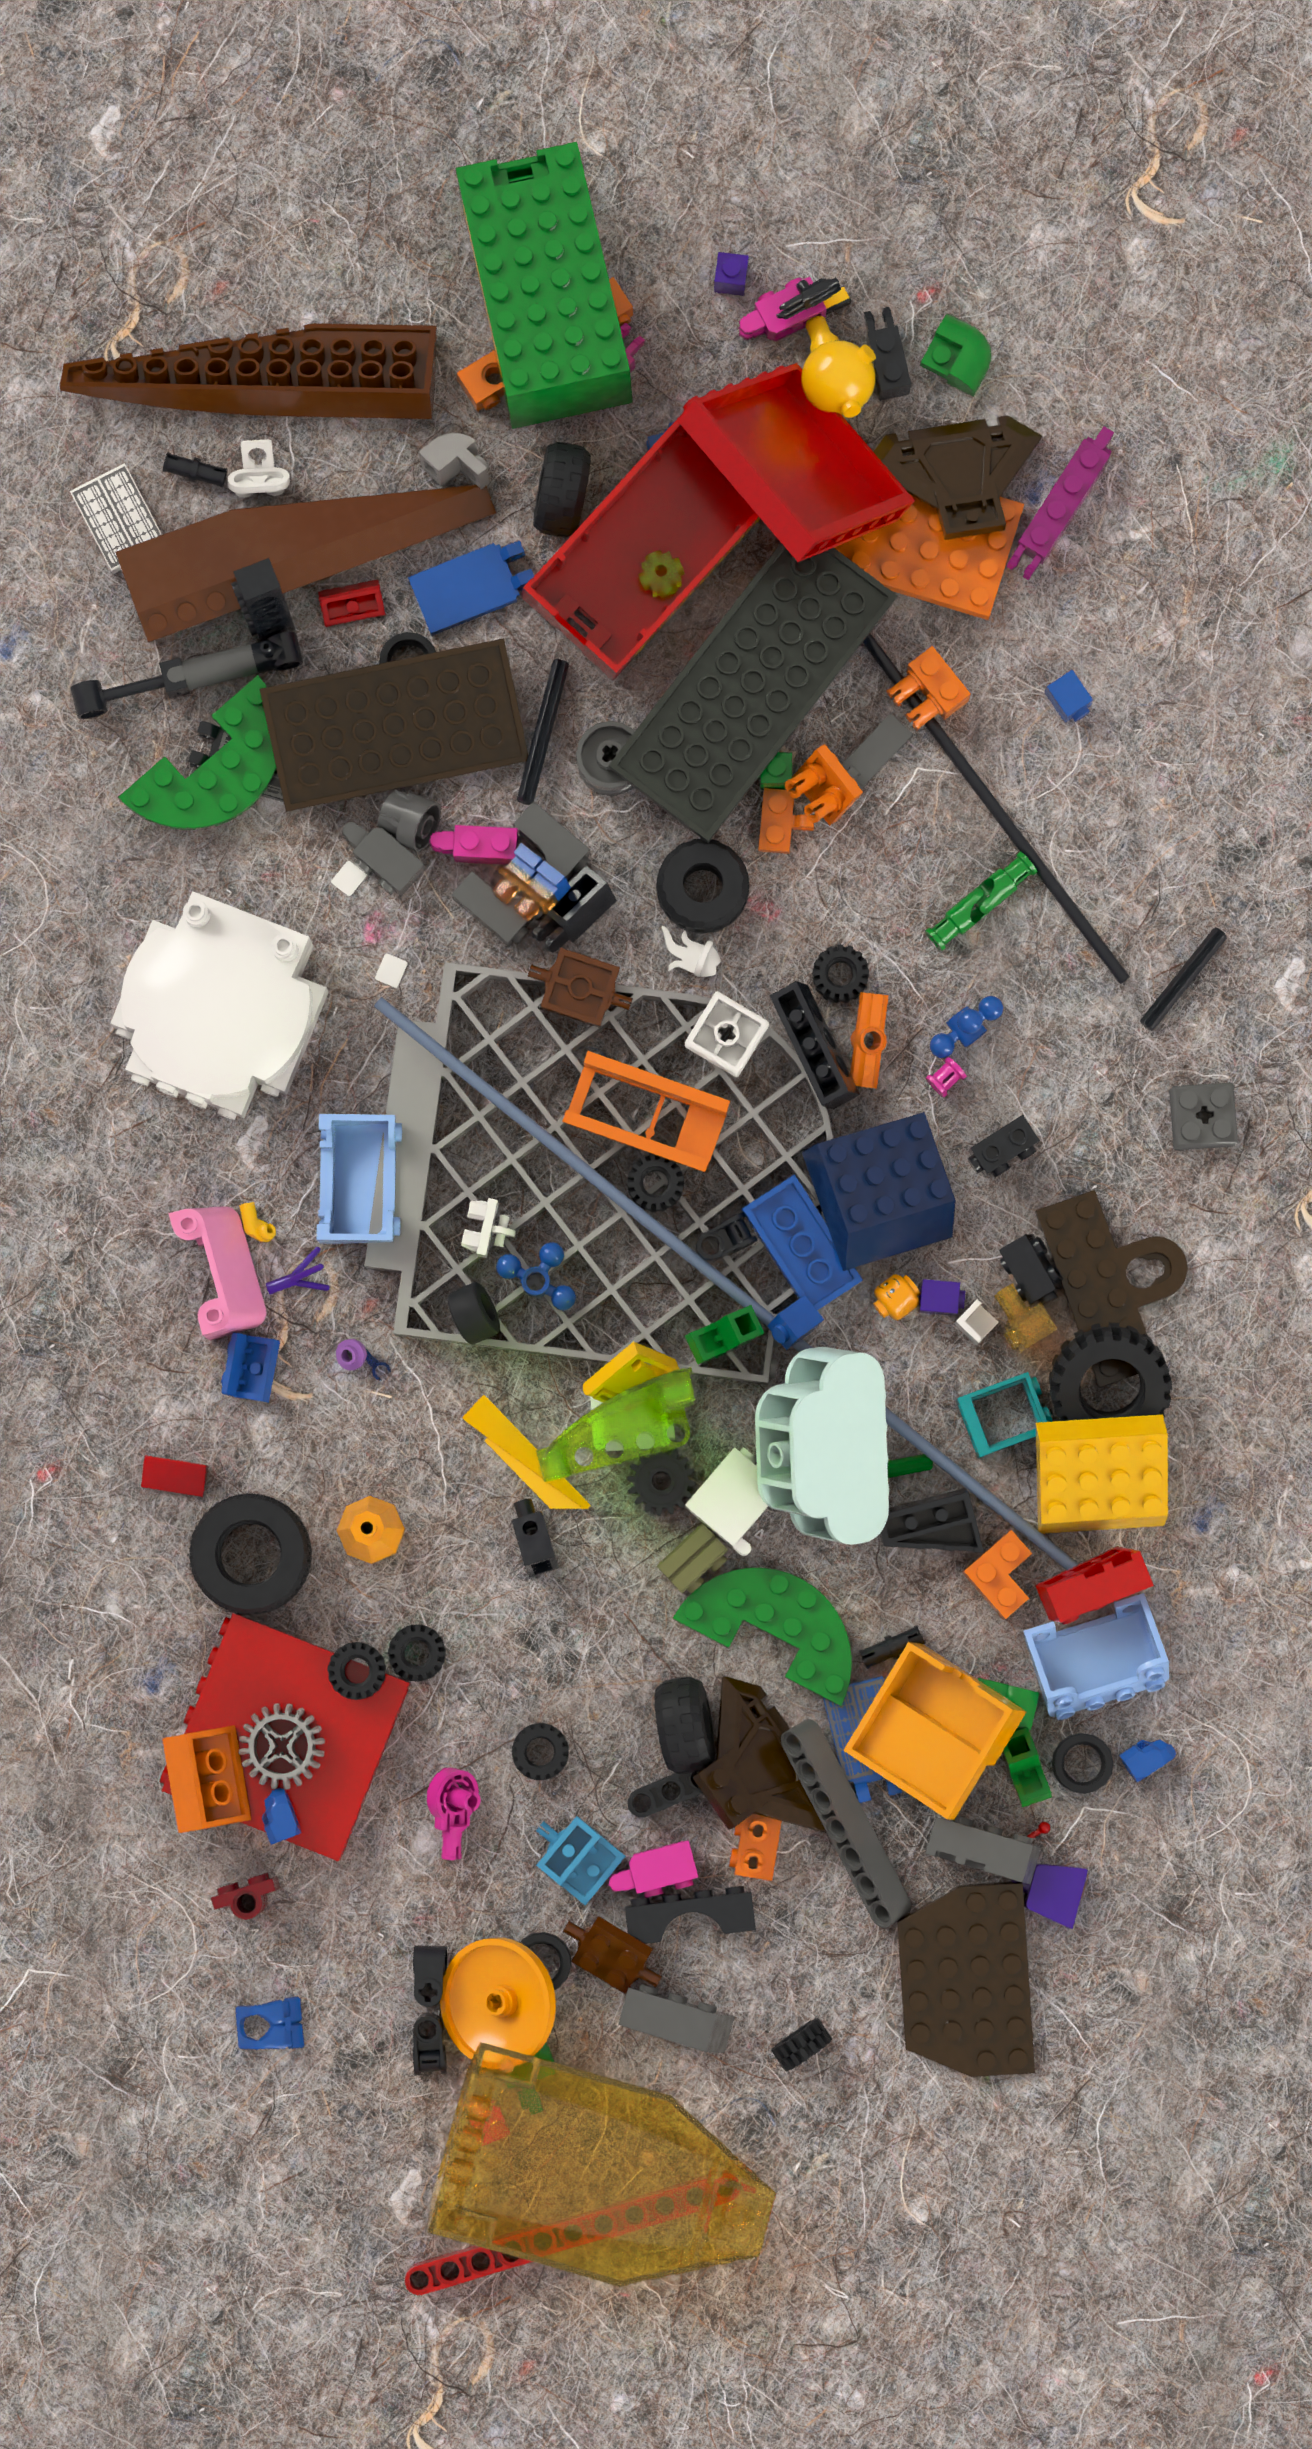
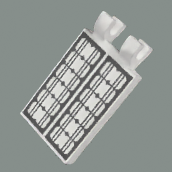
[70,463,162,574]

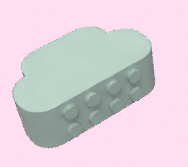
[755,1347,889,1545]

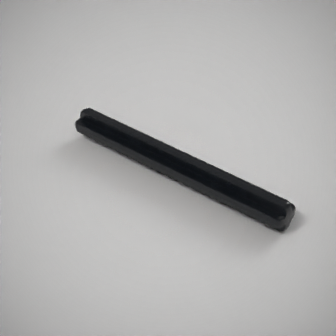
[517,659,569,805]

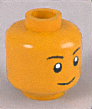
[873,1274,921,1321]

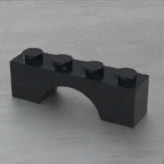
[625,1886,756,1944]

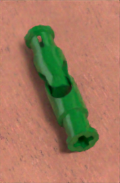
[925,851,1037,952]

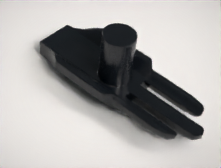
[776,278,841,319]

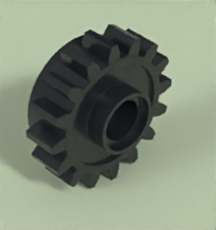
[627,1446,696,1516]

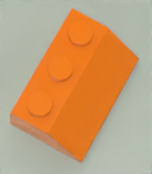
[162,1725,251,1833]

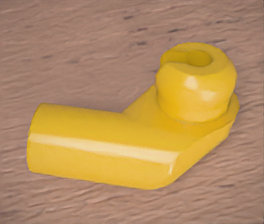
[239,1202,276,1242]

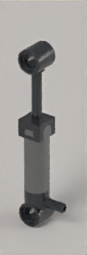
[70,631,303,719]

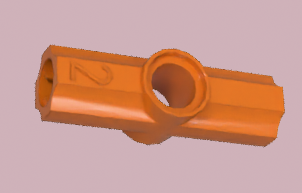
[850,992,889,1089]

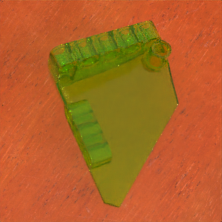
[536,1367,695,1482]

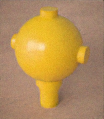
[801,316,876,418]

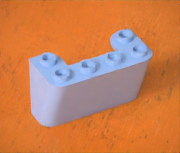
[1023,1593,1169,1720]

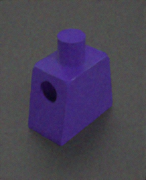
[1010,1863,1088,1929]

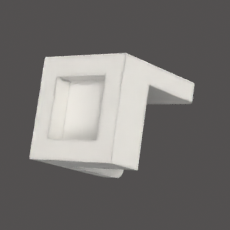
[954,1299,999,1346]

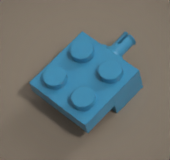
[536,1816,626,1906]

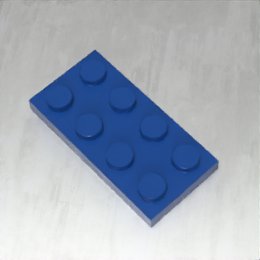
[741,1174,863,1310]

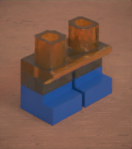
[492,843,571,921]

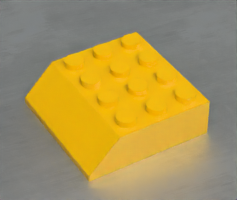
[1036,1414,1168,1534]

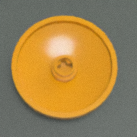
[440,1937,556,2068]

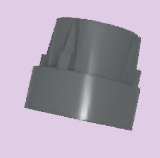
[378,790,441,852]

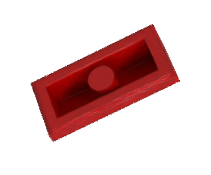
[318,579,386,627]
[141,1455,209,1497]

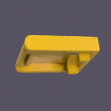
[582,1341,680,1412]

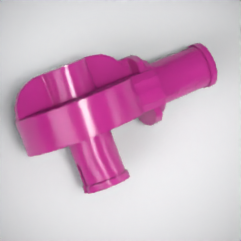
[427,1767,481,1860]

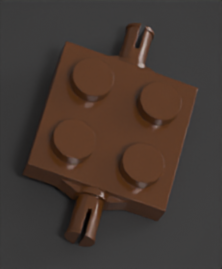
[528,948,633,1028]
[563,1916,662,1994]

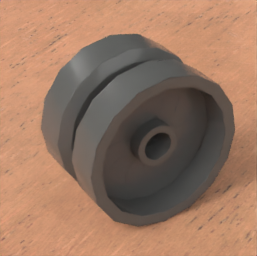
[576,721,635,796]

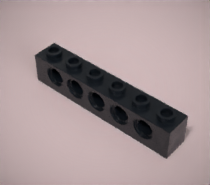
[231,558,296,641]

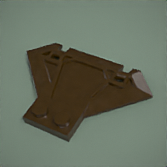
[873,415,1043,540]
[692,1676,827,1833]

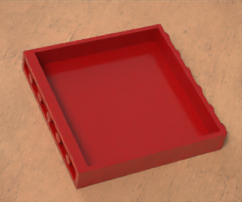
[677,363,915,562]
[159,1613,411,1862]

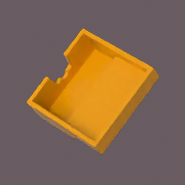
[843,1642,1027,1820]

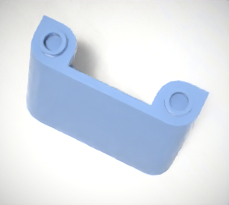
[317,1114,402,1244]

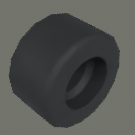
[448,1282,500,1345]

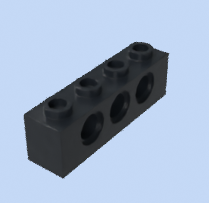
[770,981,860,1109]

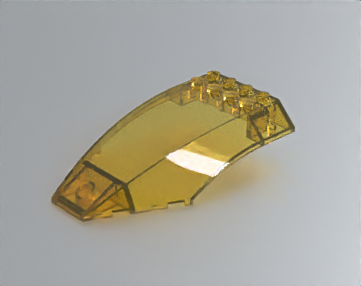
[427,2042,776,2287]

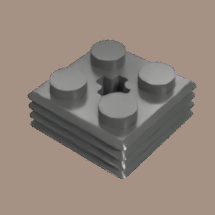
[1169,1082,1238,1150]

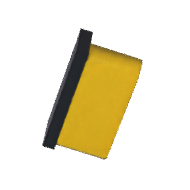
[823,287,851,315]

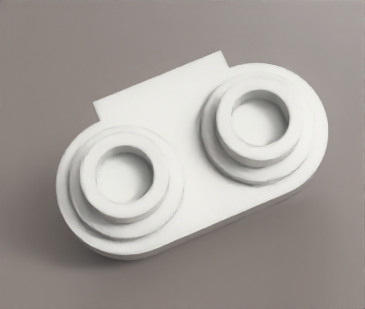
[228,439,290,498]

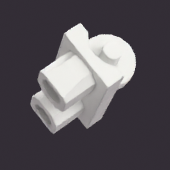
[461,1198,516,1258]

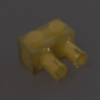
[994,1283,1058,1353]

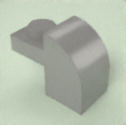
[418,433,490,489]

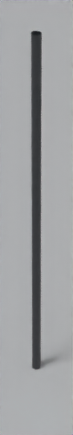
[863,633,1130,984]

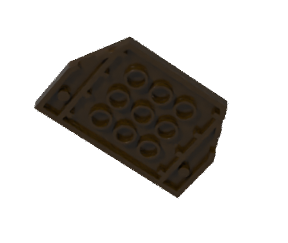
[897,1881,1035,2077]

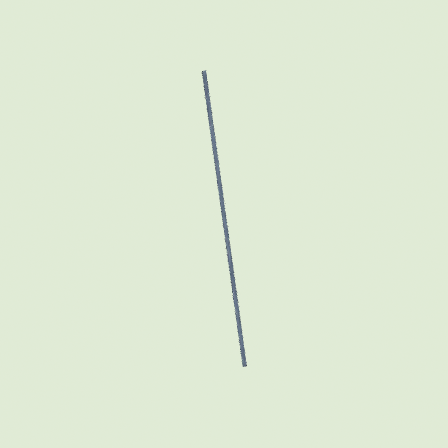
[374,997,1078,1570]

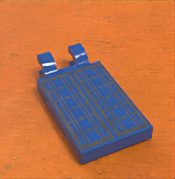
[823,1676,902,1803]

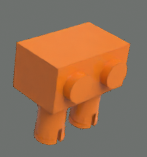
[886,646,971,730]
[729,1813,782,1881]

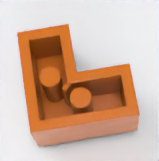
[962,1530,1032,1620]

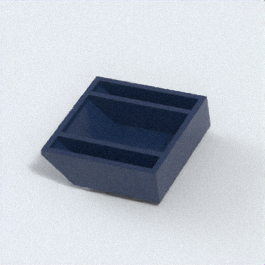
[802,1112,956,1271]

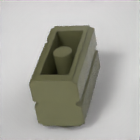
[656,1523,728,1594]

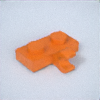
[758,788,814,854]

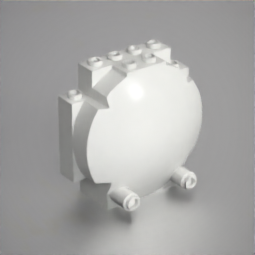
[110,891,329,1120]

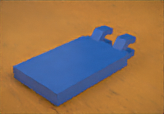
[408,540,534,636]

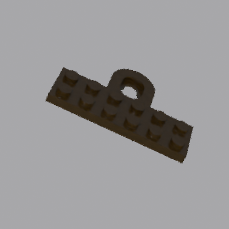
[1035,1190,1188,1388]

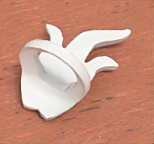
[662,926,721,977]

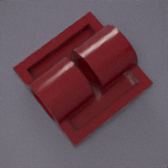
[211,1872,281,1920]

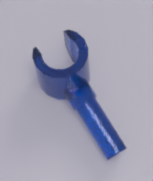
[366,1349,391,1381]

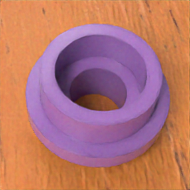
[336,1339,367,1370]

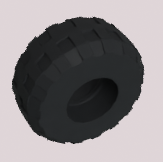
[533,442,591,538]
[656,838,750,934]
[654,1676,715,1774]

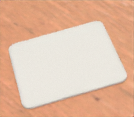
[331,861,367,896]
[375,953,408,988]

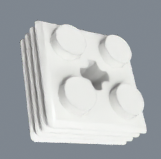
[685,991,769,1077]

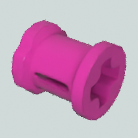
[925,1057,967,1098]

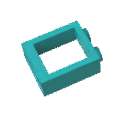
[956,1372,1053,1458]

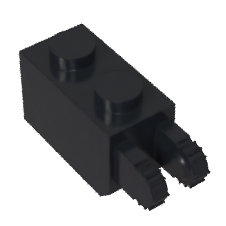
[863,307,911,401]
[532,865,617,953]

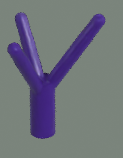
[266,1247,330,1295]

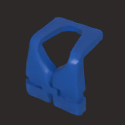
[235,1996,304,2050]

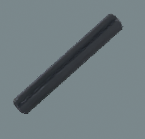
[1140,927,1227,1031]

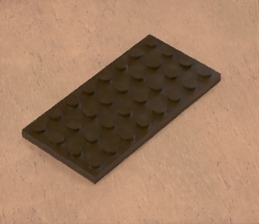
[259,638,528,812]

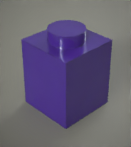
[714,252,749,296]
[919,1279,965,1316]

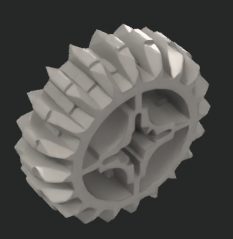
[239,1703,325,1789]

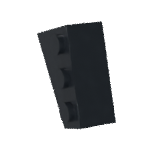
[880,1488,984,1553]

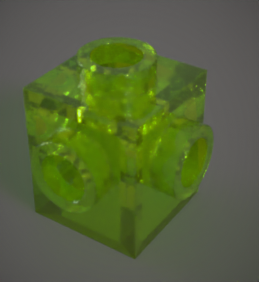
[638,550,685,598]

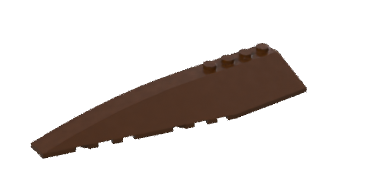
[60,323,437,419]
[115,485,496,642]

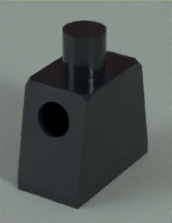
[511,1498,559,1577]

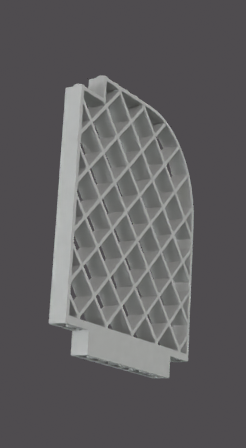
[364,962,833,1385]

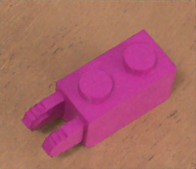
[739,277,826,341]
[608,1839,699,1898]

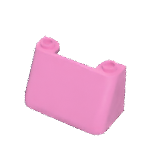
[168,1206,266,1341]

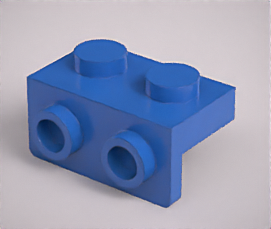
[221,1332,280,1403]

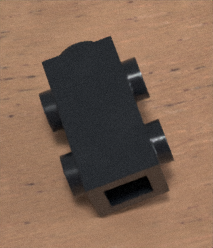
[967,1115,1040,1178]
[999,1234,1064,1307]

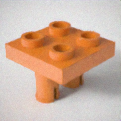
[785,744,863,826]

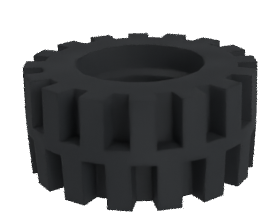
[512,1723,569,1780]

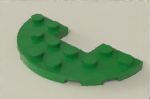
[118,675,276,830]
[673,1568,852,1707]

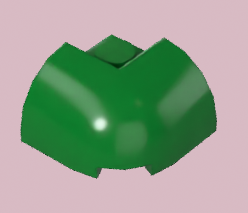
[920,313,992,397]

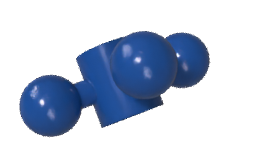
[930,996,1003,1058]
[496,1242,576,1310]

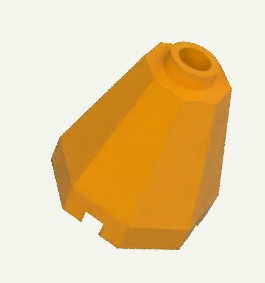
[337,1496,405,1564]

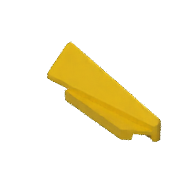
[462,1395,591,1509]

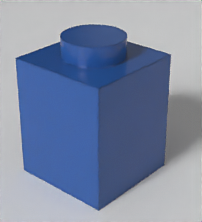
[1044,670,1093,723]
[767,1295,824,1350]

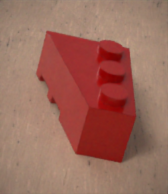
[1035,1546,1154,1625]

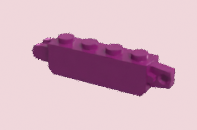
[1006,426,1114,581]

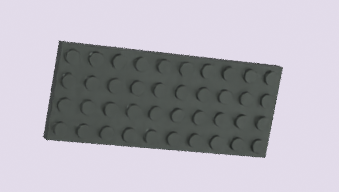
[608,543,897,843]

